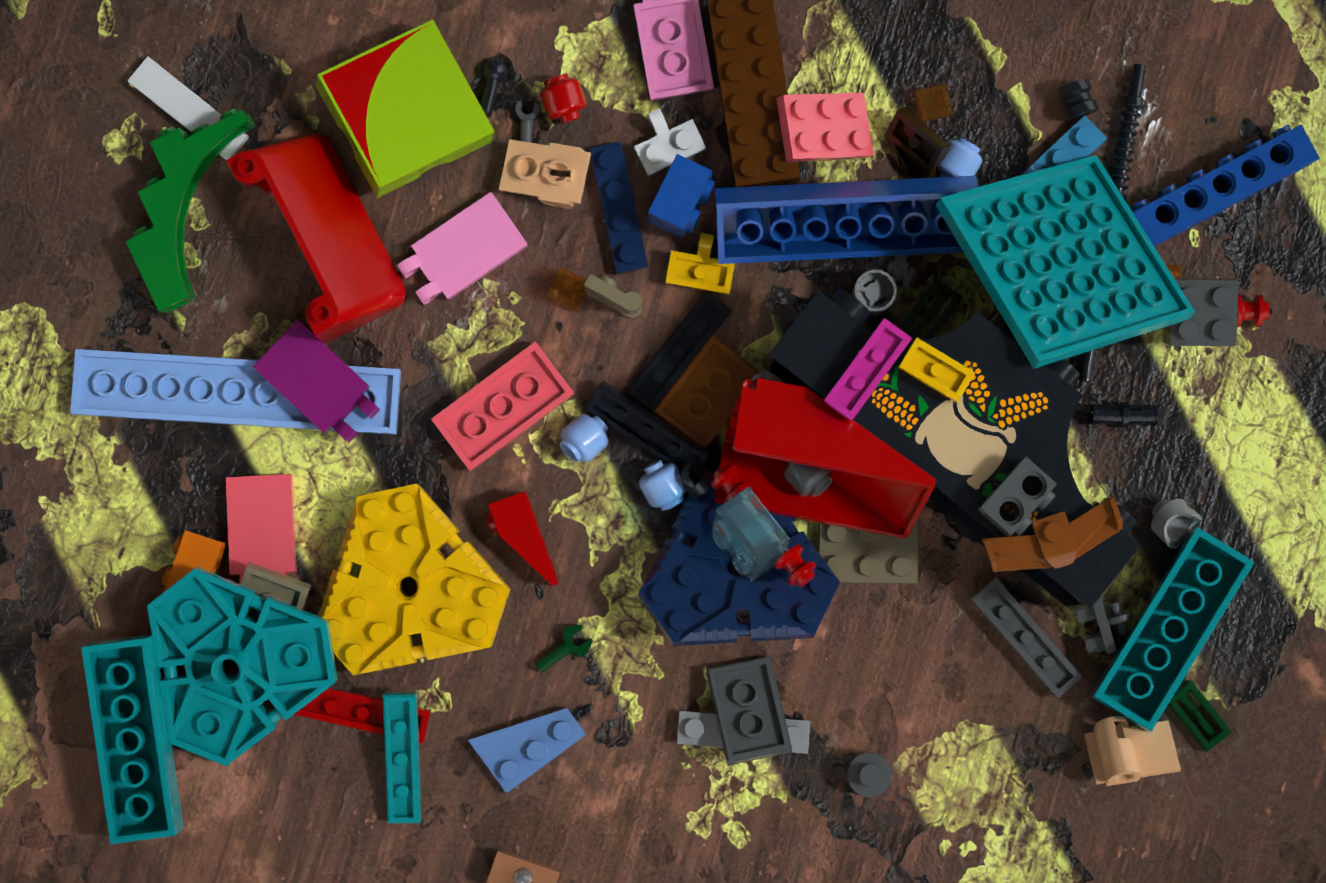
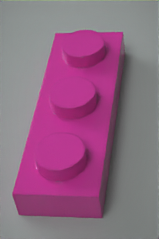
[824,318,912,421]

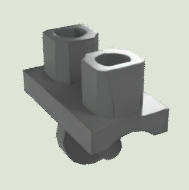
[1076,595,1134,654]

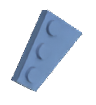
[468,708,586,793]

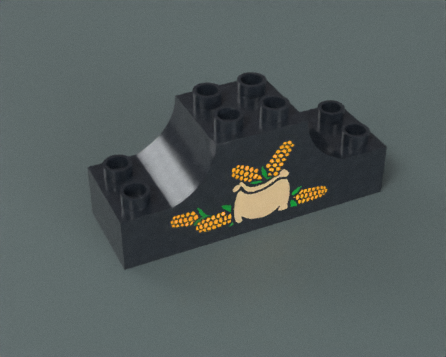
[764,289,1141,610]

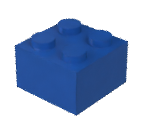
[648,154,715,239]

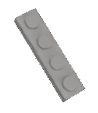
[677,711,810,754]

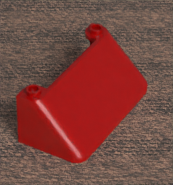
[226,133,406,345]

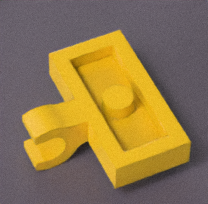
[665,233,735,295]

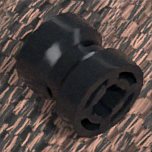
[1058,79,1099,121]

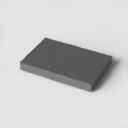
[706,656,792,766]

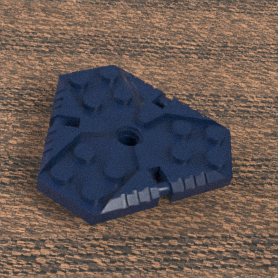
[638,479,840,646]

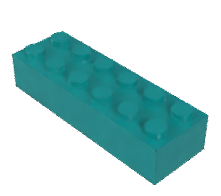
[1090,527,1255,732]
[81,634,184,844]

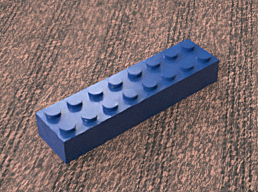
[715,176,979,264]

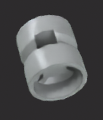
[852,270,897,317]

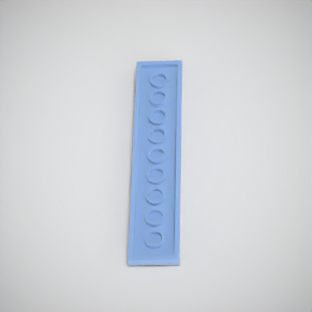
[70,349,401,435]

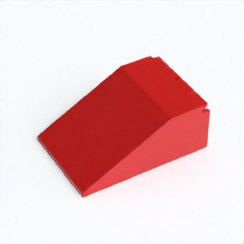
[714,378,936,539]

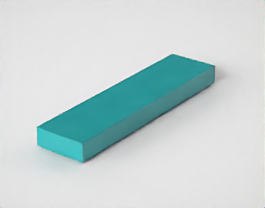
[383,692,422,823]

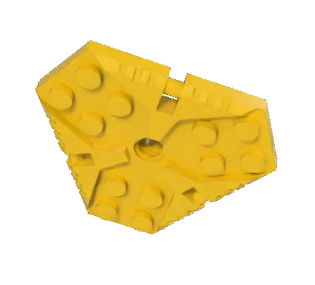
[318,484,511,675]

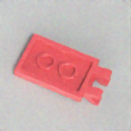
[226,474,297,584]

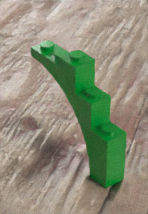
[126,109,255,314]

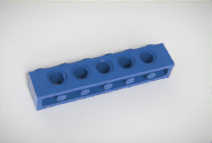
[1130,124,1320,247]

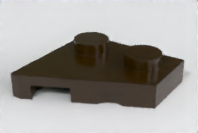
[885,107,950,179]

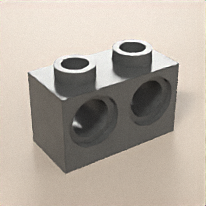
[977,457,1057,537]

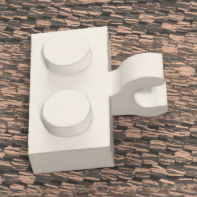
[634,108,706,177]

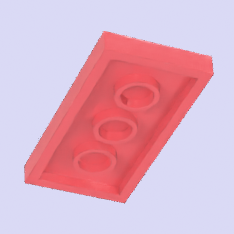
[431,341,575,472]

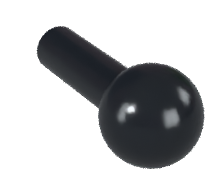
[481,59,508,118]

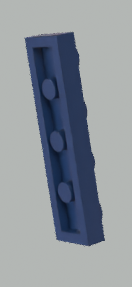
[590,142,648,275]

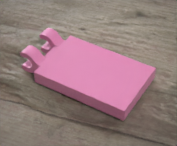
[634,0,714,101]
[397,192,528,305]

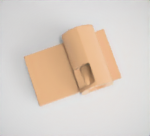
[499,139,591,209]
[1084,716,1181,786]

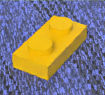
[898,338,975,403]

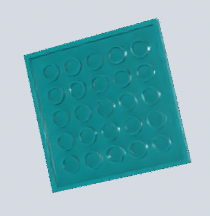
[936,155,1195,369]

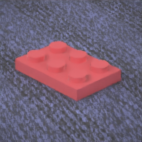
[776,93,874,162]

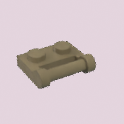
[584,273,642,319]

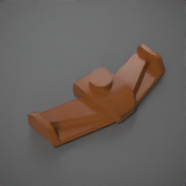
[982,496,1123,572]

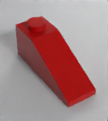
[485,491,560,587]

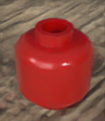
[540,74,587,124]

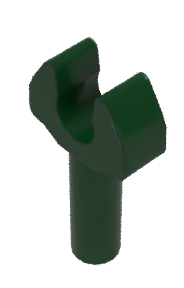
[534,625,593,673]

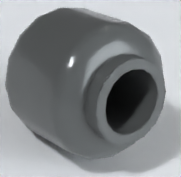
[784,461,833,497]

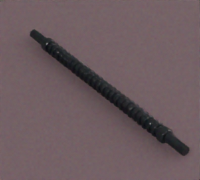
[1078,64,1146,382]

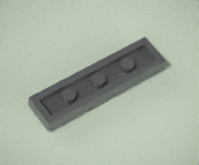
[970,577,1082,699]

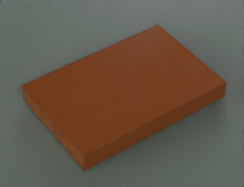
[653,335,762,449]

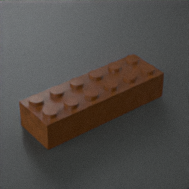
[706,0,800,187]

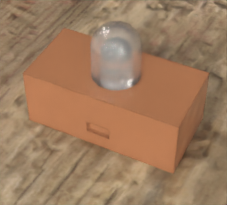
[487,849,561,883]

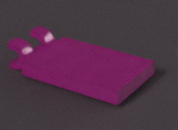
[253,319,381,443]

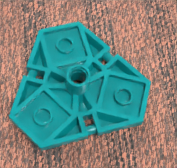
[147,567,338,766]

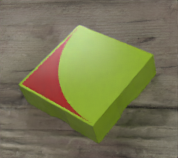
[316,19,495,198]

